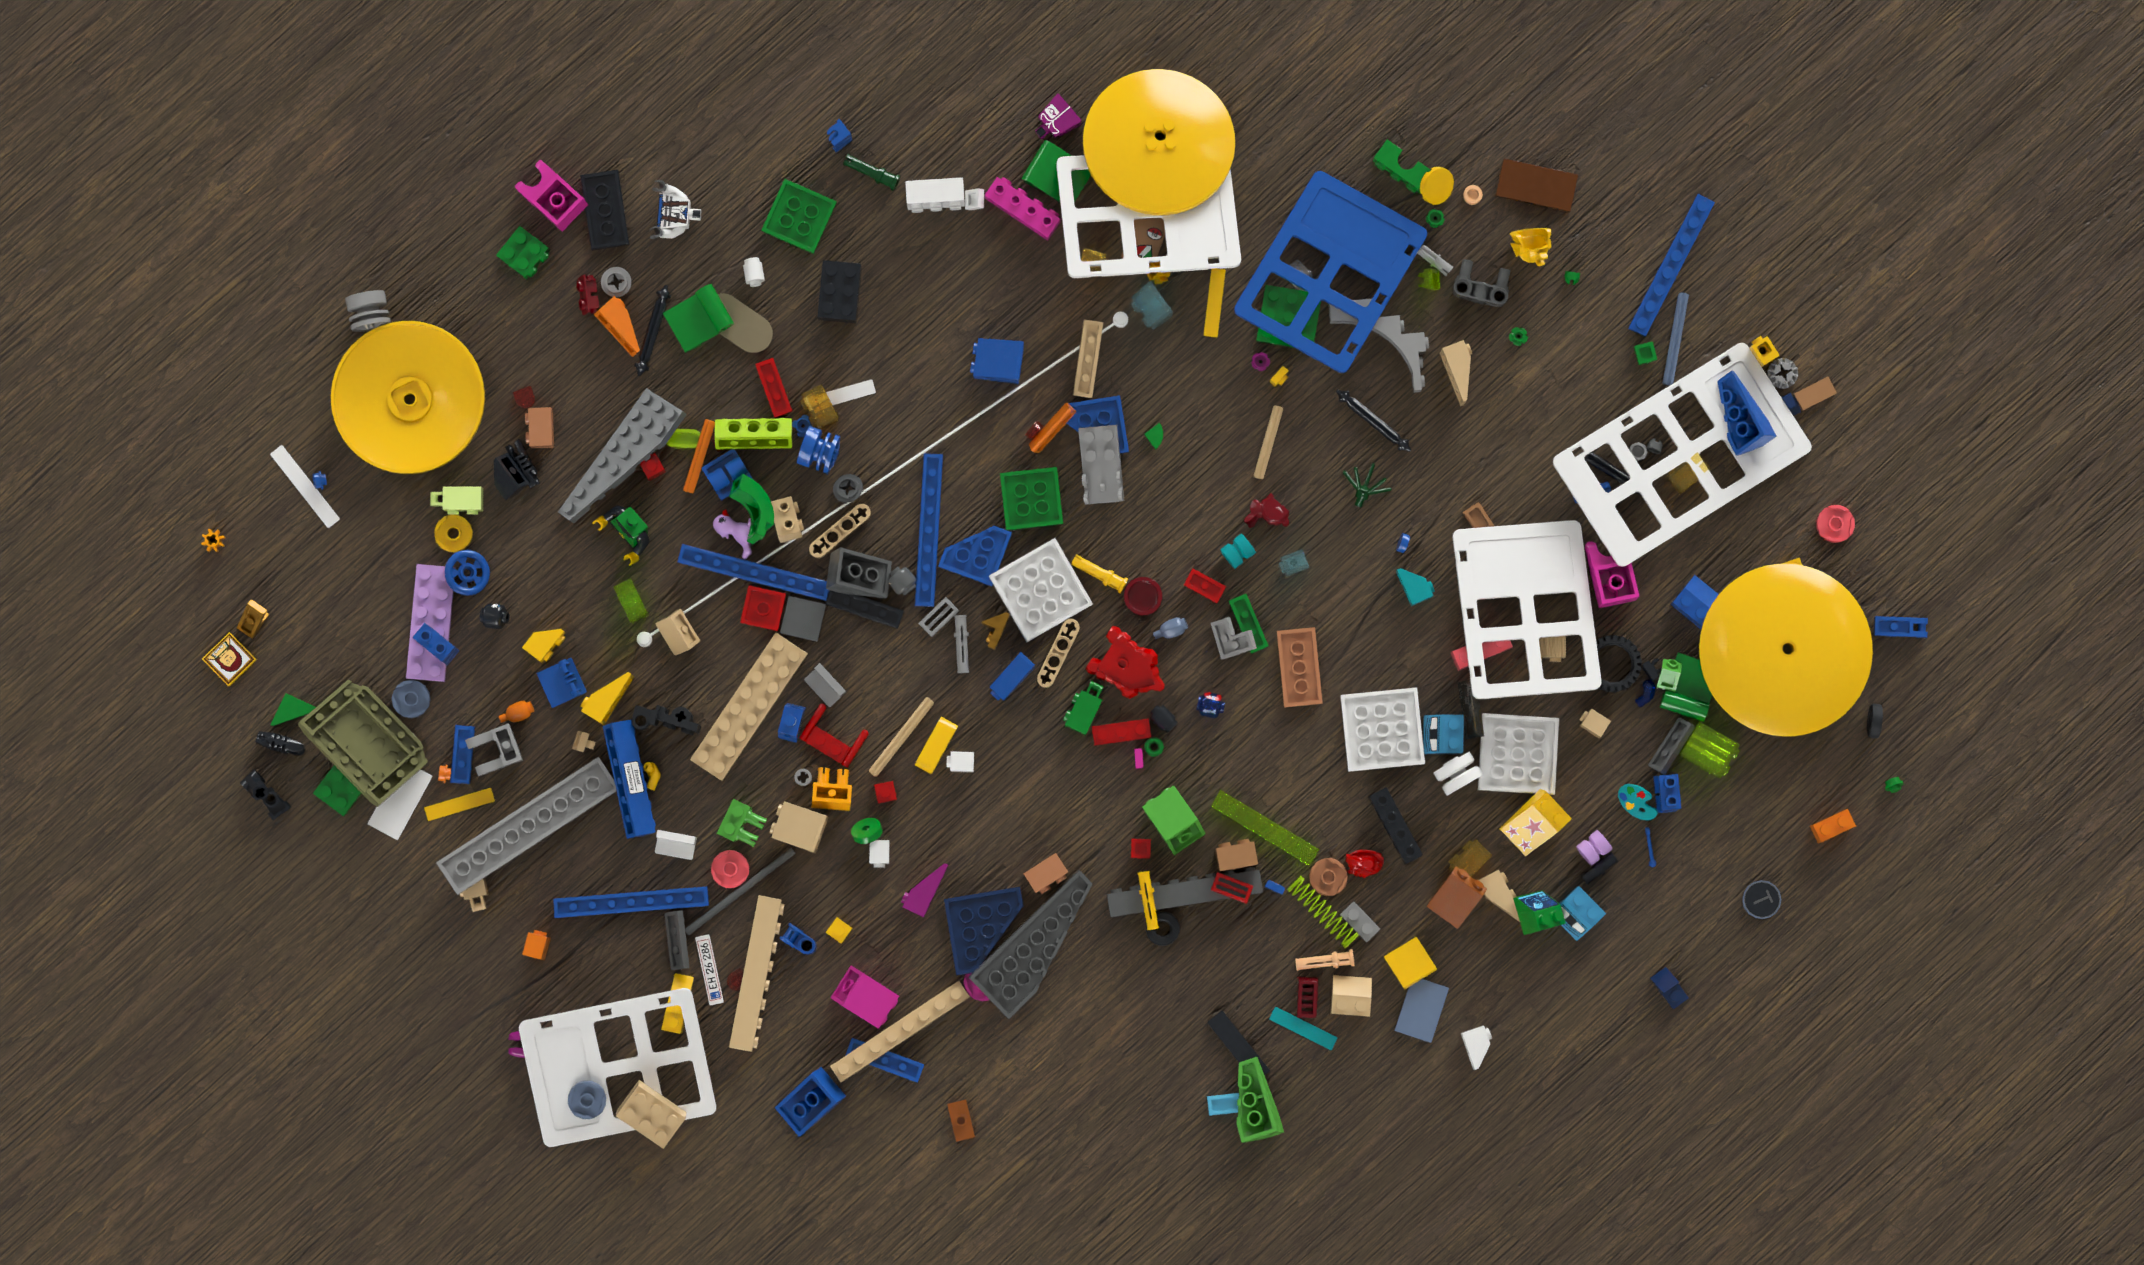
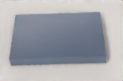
[1394,979,1449,1043]

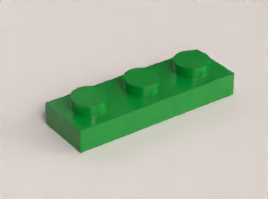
[1228,594,1269,654]

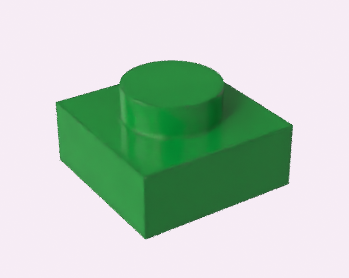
[1633,341,1658,365]

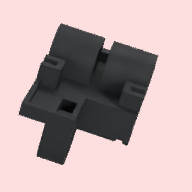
[632,705,701,736]

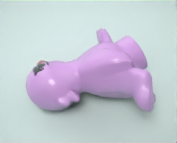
[713,509,758,559]

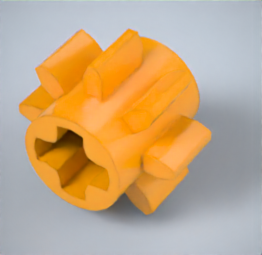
[1147,262,1171,284]
[201,529,226,552]

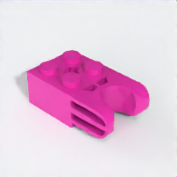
[515,160,588,232]
[1585,541,1640,608]

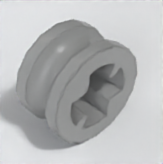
[795,769,812,786]

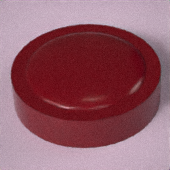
[1124,577,1162,616]

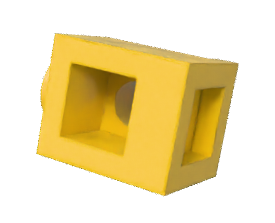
[1750,336,1779,367]

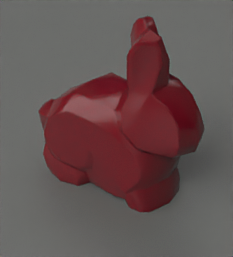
[1243,493,1289,528]

